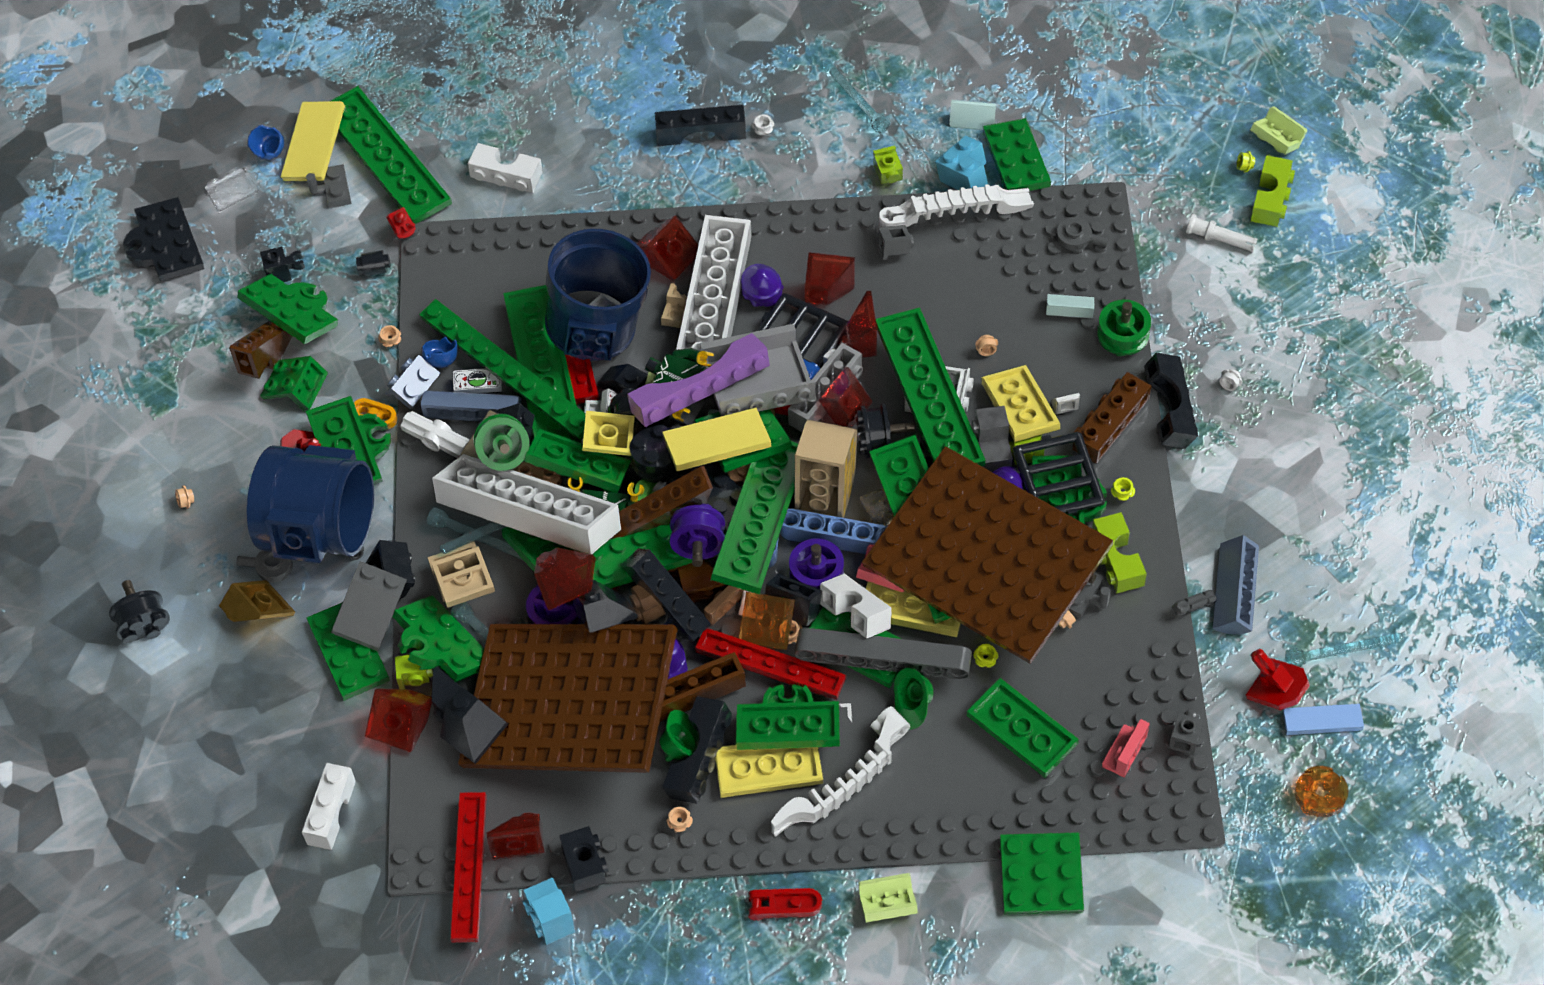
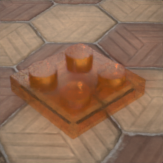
[739,592,795,650]

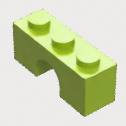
[1251,155,1295,227]
[1092,512,1147,593]

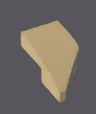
[661,284,687,328]

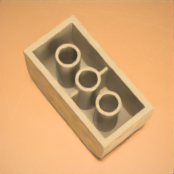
[795,420,857,518]

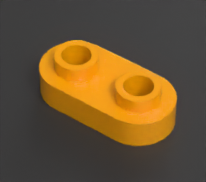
[354,398,397,430]

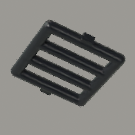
[757,293,851,368]
[1013,432,1105,516]

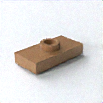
[704,586,744,626]

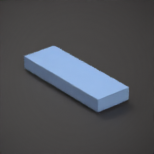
[1282,704,1364,735]

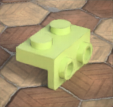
[1250,106,1307,154]
[858,873,918,922]

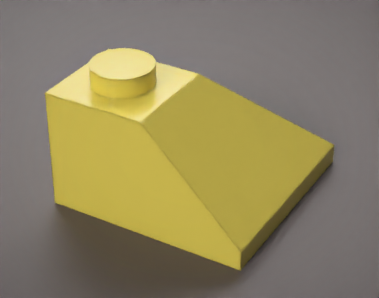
[582,411,634,456]

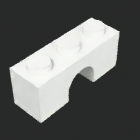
[468,143,543,193]
[820,574,892,639]
[302,763,356,850]

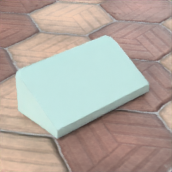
[949,100,996,130]
[1046,294,1094,318]

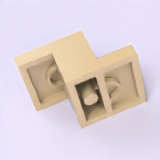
[427,542,495,608]

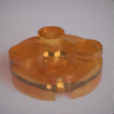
[1295,766,1349,817]

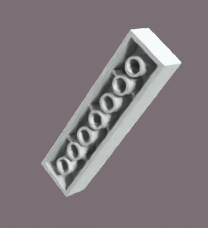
[676,215,752,351]
[432,454,621,555]

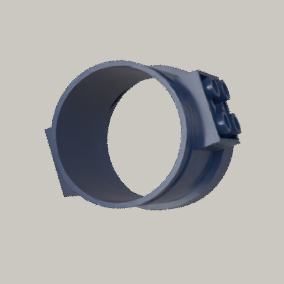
[545,229,651,361]
[247,445,374,563]

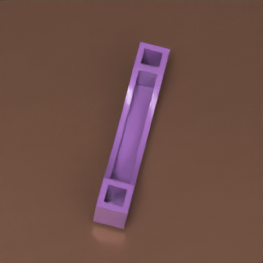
[627,333,770,427]

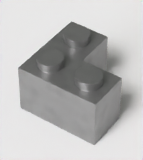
[971,406,1013,472]

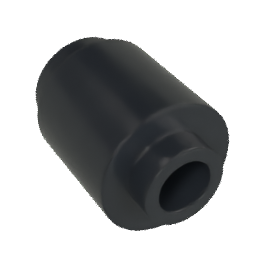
[356,250,391,276]

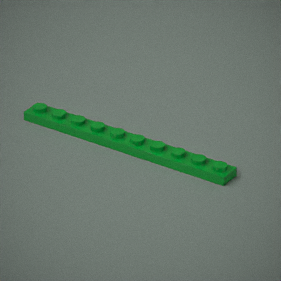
[419,299,586,441]

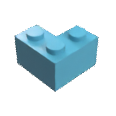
[935,135,988,190]
[522,877,575,945]

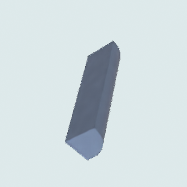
[421,390,522,421]
[1213,535,1259,635]

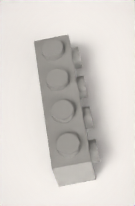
[788,343,863,432]

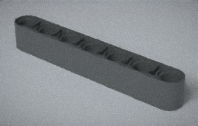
[794,628,972,679]

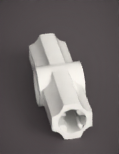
[401,411,469,458]

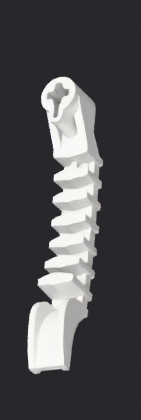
[877,184,1034,232]
[771,707,910,837]

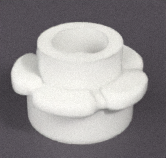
[752,114,774,135]
[1219,369,1243,391]

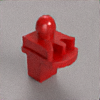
[386,207,416,239]

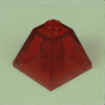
[637,215,699,281]
[805,252,855,305]
[842,290,877,357]
[819,367,873,428]
[534,548,596,611]
[364,689,432,753]
[487,812,545,859]

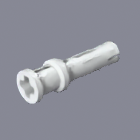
[1186,214,1258,253]

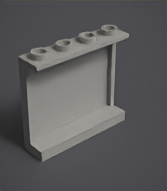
[700,324,816,417]

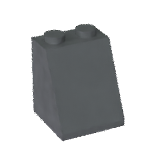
[331,561,407,651]

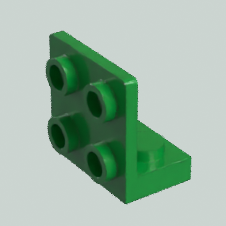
[260,356,328,411]

